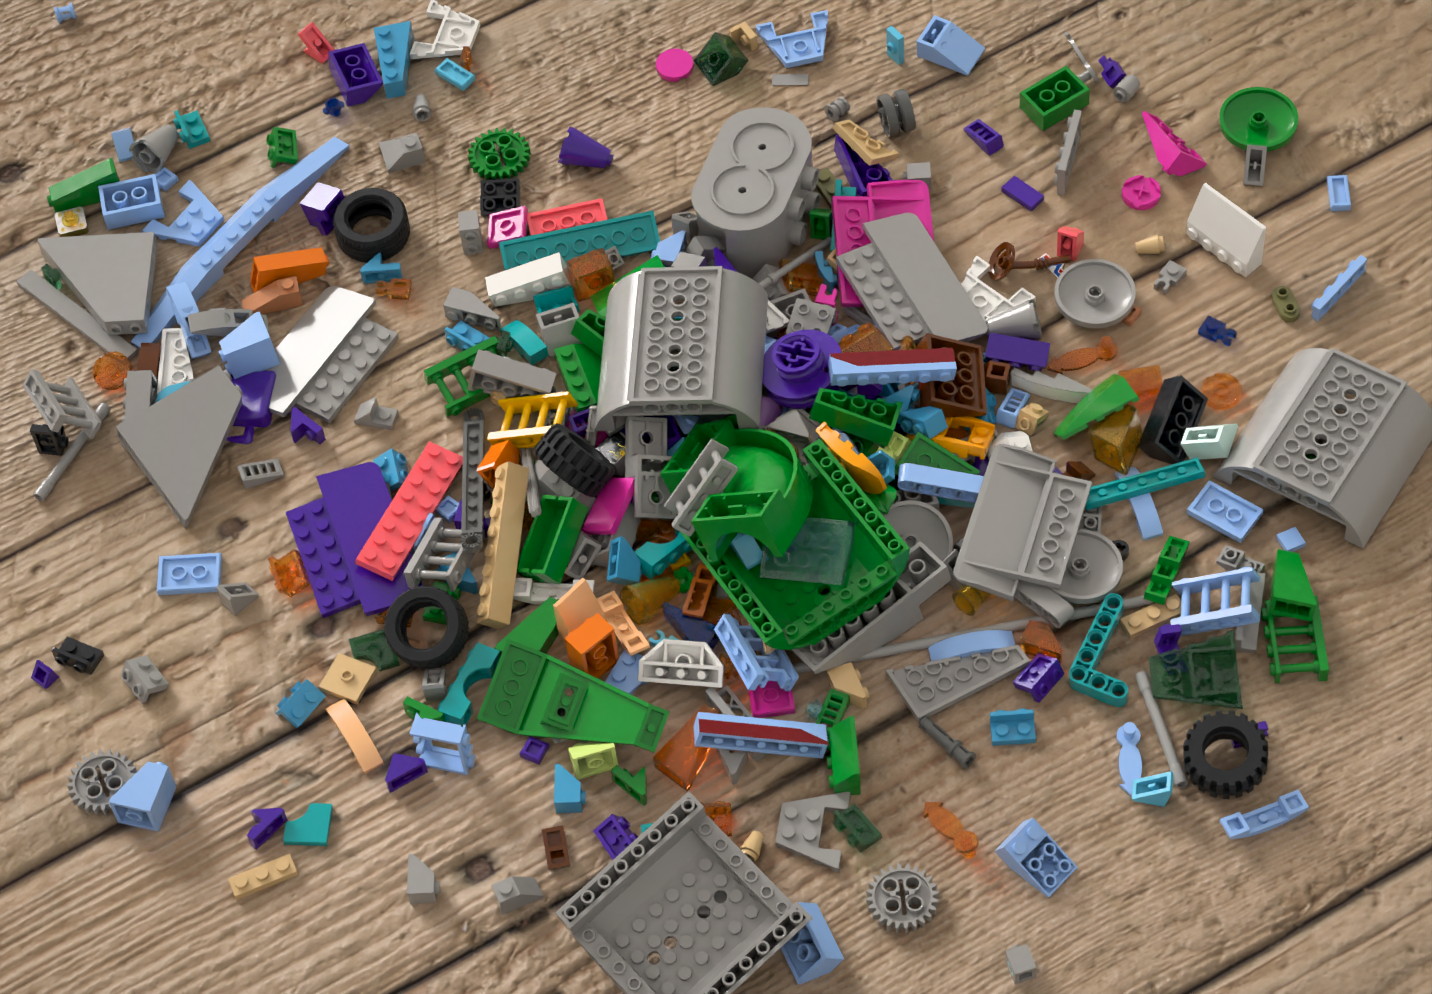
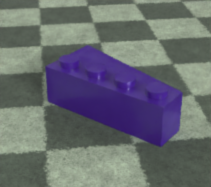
[834,134,894,197]

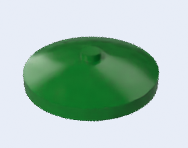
[1219,87,1298,152]

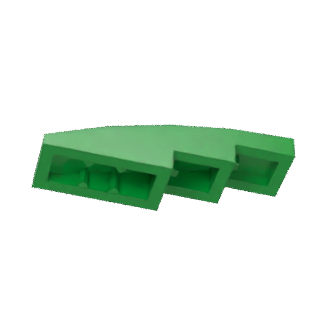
[1144,536,1190,605]

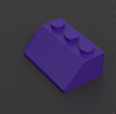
[328,43,383,107]
[985,333,1050,372]

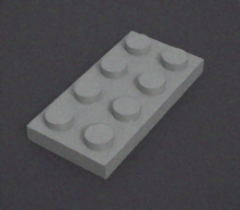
[1054,110,1082,196]

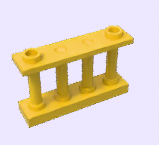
[487,391,578,449]

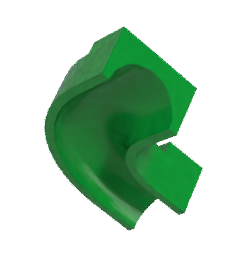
[660,419,813,562]

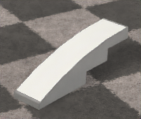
[1010,367,1093,404]

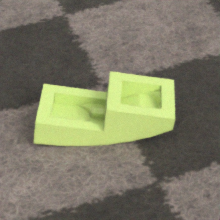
[876,431,912,465]

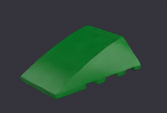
[1053,374,1140,440]

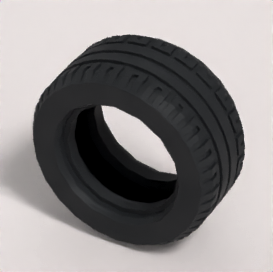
[333,188,410,263]
[384,585,469,669]

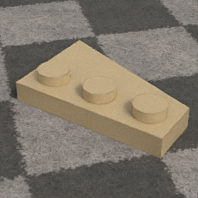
[833,120,899,166]

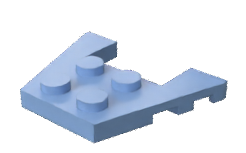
[756,10,828,68]
[142,180,224,247]

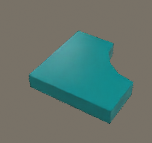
[283,803,333,846]

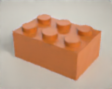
[565,613,619,679]

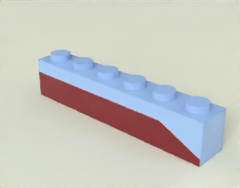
[828,348,957,386]
[693,712,828,759]

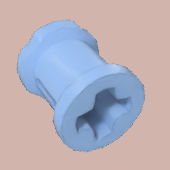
[54,2,77,23]

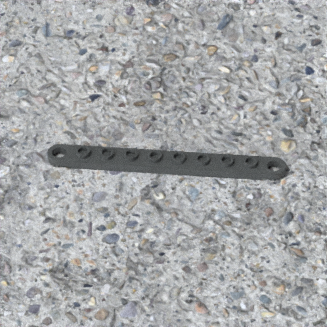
[461,408,485,553]

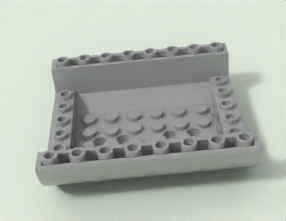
[595,266,768,431]
[1213,348,1432,548]
[555,791,813,994]

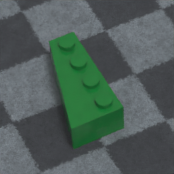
[571,309,606,358]
[809,388,903,447]

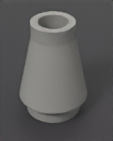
[413,94,432,122]

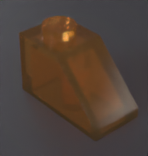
[1020,620,1062,665]

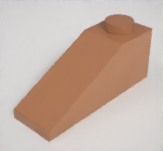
[241,276,303,315]

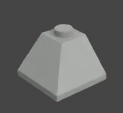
[379,132,425,173]

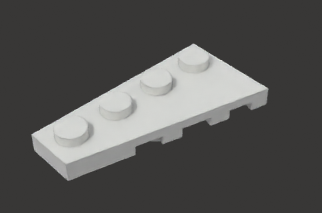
[157,328,194,395]

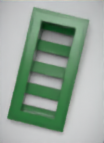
[816,689,850,737]

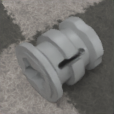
[824,96,850,122]

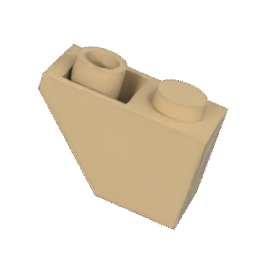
[827,662,869,709]

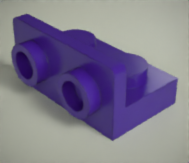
[1013,653,1064,703]
[593,814,639,860]

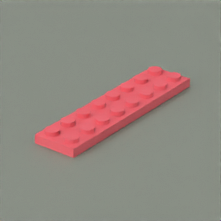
[355,441,463,581]

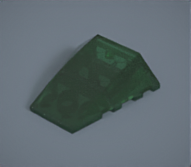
[1149,630,1243,709]

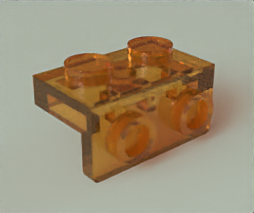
[268,549,311,597]

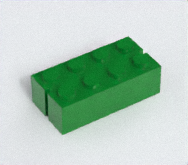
[517,495,588,584]

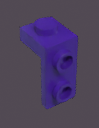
[1154,624,1188,677]

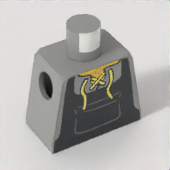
[596,431,625,477]

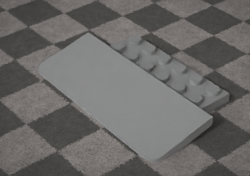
[836,213,988,351]
[264,286,399,424]
[953,444,1092,601]

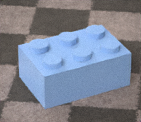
[98,174,165,230]

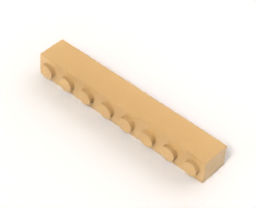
[477,461,529,630]

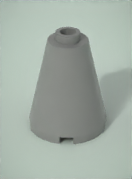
[129,124,179,174]
[986,299,1042,339]

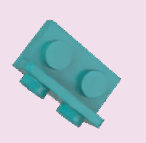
[173,110,211,149]

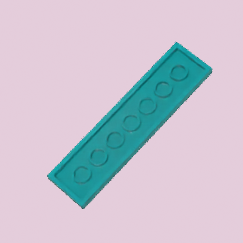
[499,210,660,271]

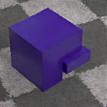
[299,182,345,236]

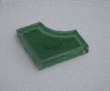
[348,629,400,671]

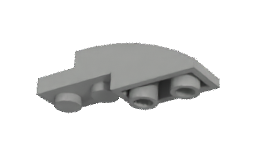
[188,309,270,337]

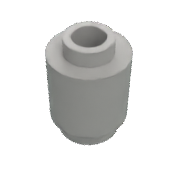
[1113,75,1140,103]

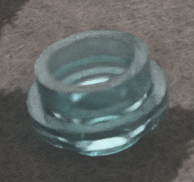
[806,699,823,720]

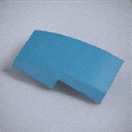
[815,251,838,294]

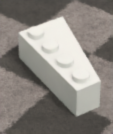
[485,253,576,307]

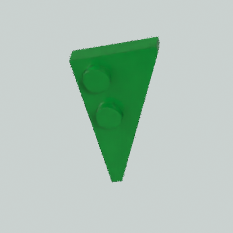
[896,432,980,475]

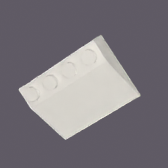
[1186,183,1266,278]

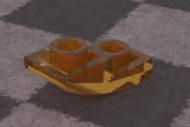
[635,519,676,544]

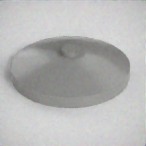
[1054,259,1136,328]
[881,500,953,561]
[1047,529,1123,604]

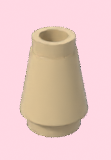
[1135,234,1165,254]
[739,831,764,863]

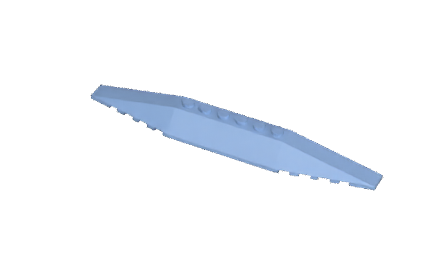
[131,137,349,349]

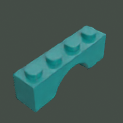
[635,529,692,580]
[438,642,501,727]

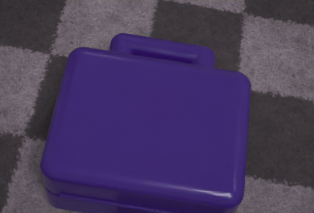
[227,370,276,444]

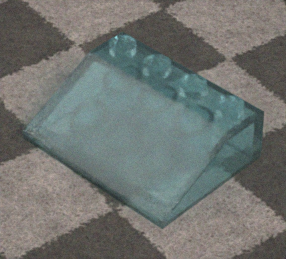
[760,517,855,585]

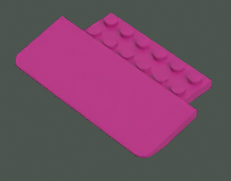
[831,180,934,307]

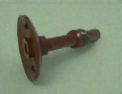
[988,242,1070,281]

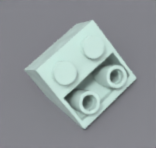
[1181,423,1238,460]

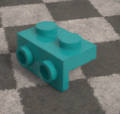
[533,285,580,314]

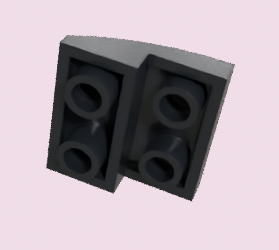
[480,178,520,216]

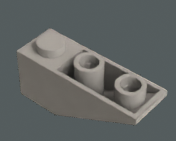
[443,287,502,331]

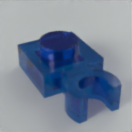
[1198,316,1237,346]

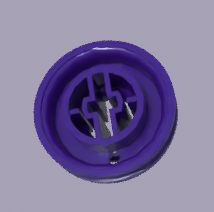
[763,330,842,409]

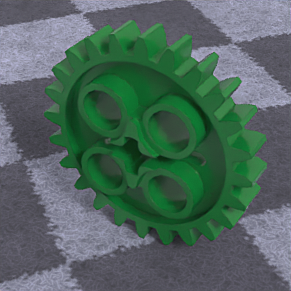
[468,128,531,180]

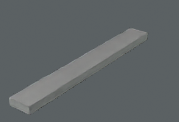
[16,270,138,366]

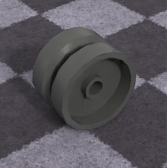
[876,89,916,137]

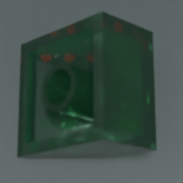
[693,32,749,86]

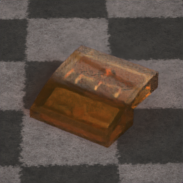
[778,259,823,297]
[1118,365,1162,410]

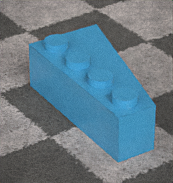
[374,21,414,99]

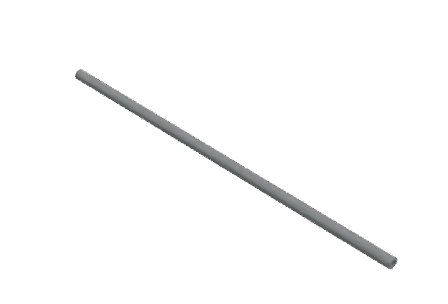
[792,595,1155,674]

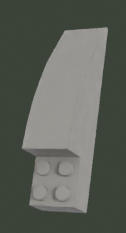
[791,541,952,674]

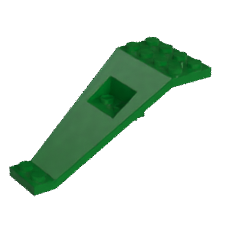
[476,639,670,753]

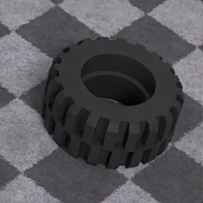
[534,423,615,497]
[1183,710,1268,799]

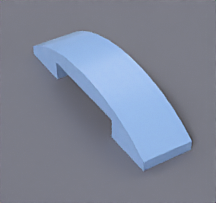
[1115,466,1163,541]
[928,630,1015,661]
[1220,790,1309,839]

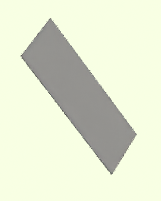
[772,74,808,85]

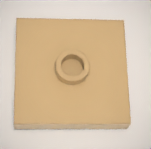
[319,653,377,705]

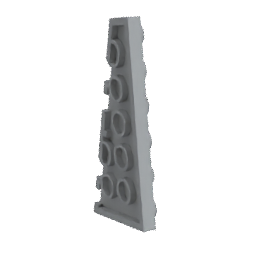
[885,645,1030,723]

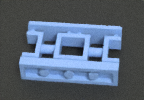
[714,614,799,691]

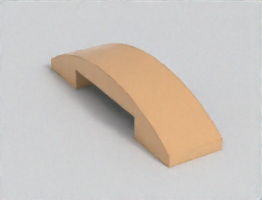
[596,591,650,656]
[325,699,384,774]

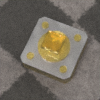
[55,207,89,237]

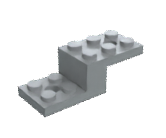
[625,416,676,520]

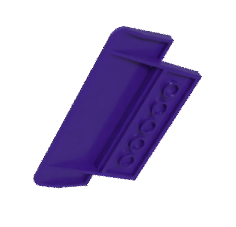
[285,462,423,618]

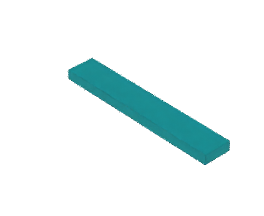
[1085,457,1205,510]

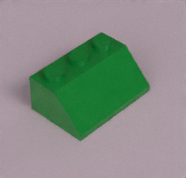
[826,716,861,795]

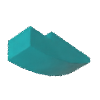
[500,319,549,365]

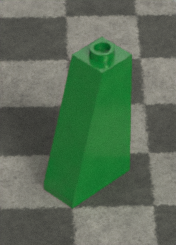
[47,158,120,213]
[1269,549,1316,622]
[494,597,559,654]

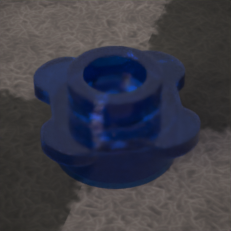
[323,98,344,117]

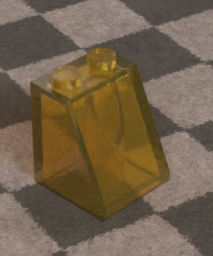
[1088,404,1142,476]

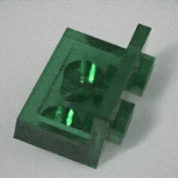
[833,803,882,853]

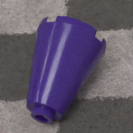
[558,127,614,169]

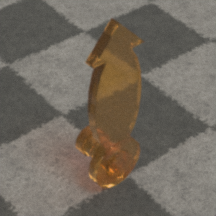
[1047,336,1118,375]
[924,802,979,859]

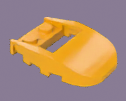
[907,416,995,460]
[815,422,887,494]

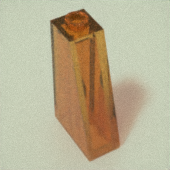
[653,704,720,792]

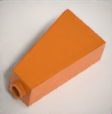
[250,247,329,293]

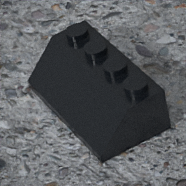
[1137,375,1208,464]

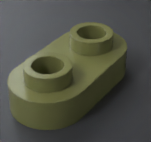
[1272,286,1300,322]

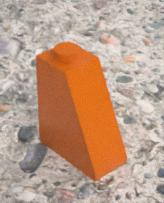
[477,440,520,489]

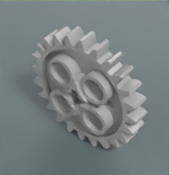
[67,749,137,816]
[866,863,939,933]

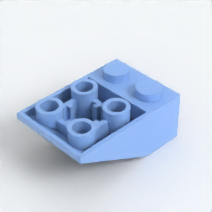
[917,15,985,76]
[995,818,1078,897]

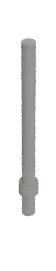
[758,237,831,289]

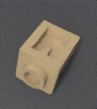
[729,22,758,51]

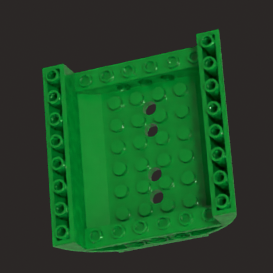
[679,439,910,650]

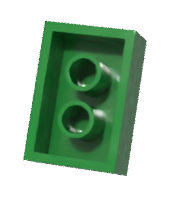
[1019,66,1090,131]

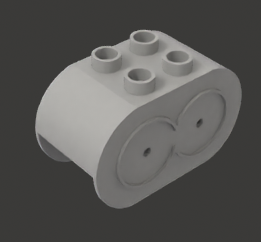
[691,107,821,279]

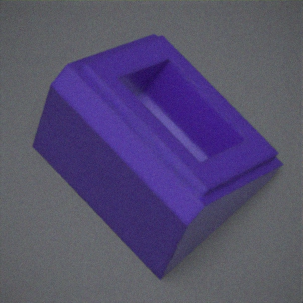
[31,660,59,689]

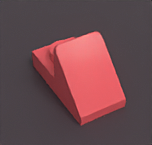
[297,22,335,63]

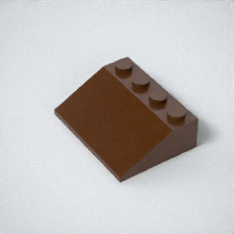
[916,333,987,418]

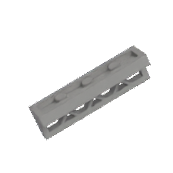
[1234,563,1266,653]
[705,685,770,762]

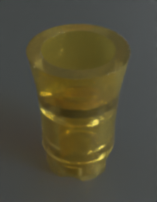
[952,585,991,616]

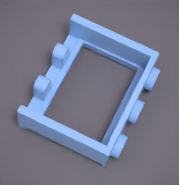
[409,713,476,775]

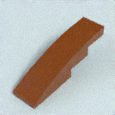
[682,561,717,619]

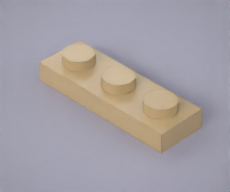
[1120,594,1181,640]
[228,853,298,900]

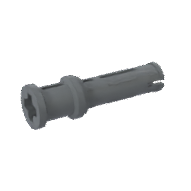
[919,716,976,769]

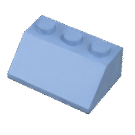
[781,902,844,984]

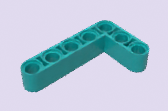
[1069,593,1128,707]

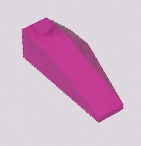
[1142,111,1207,177]

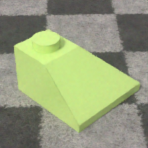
[568,742,618,780]

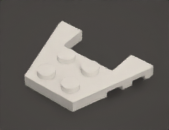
[410,0,480,59]
[961,256,1036,323]

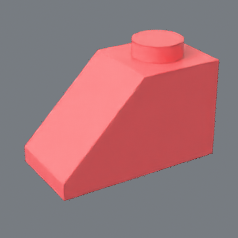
[1057,226,1084,261]

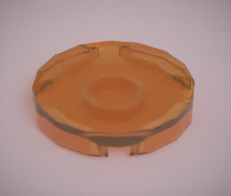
[92,351,132,390]
[1201,373,1242,410]

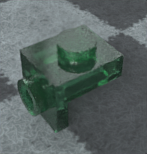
[492,330,514,357]

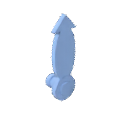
[1116,722,1142,797]

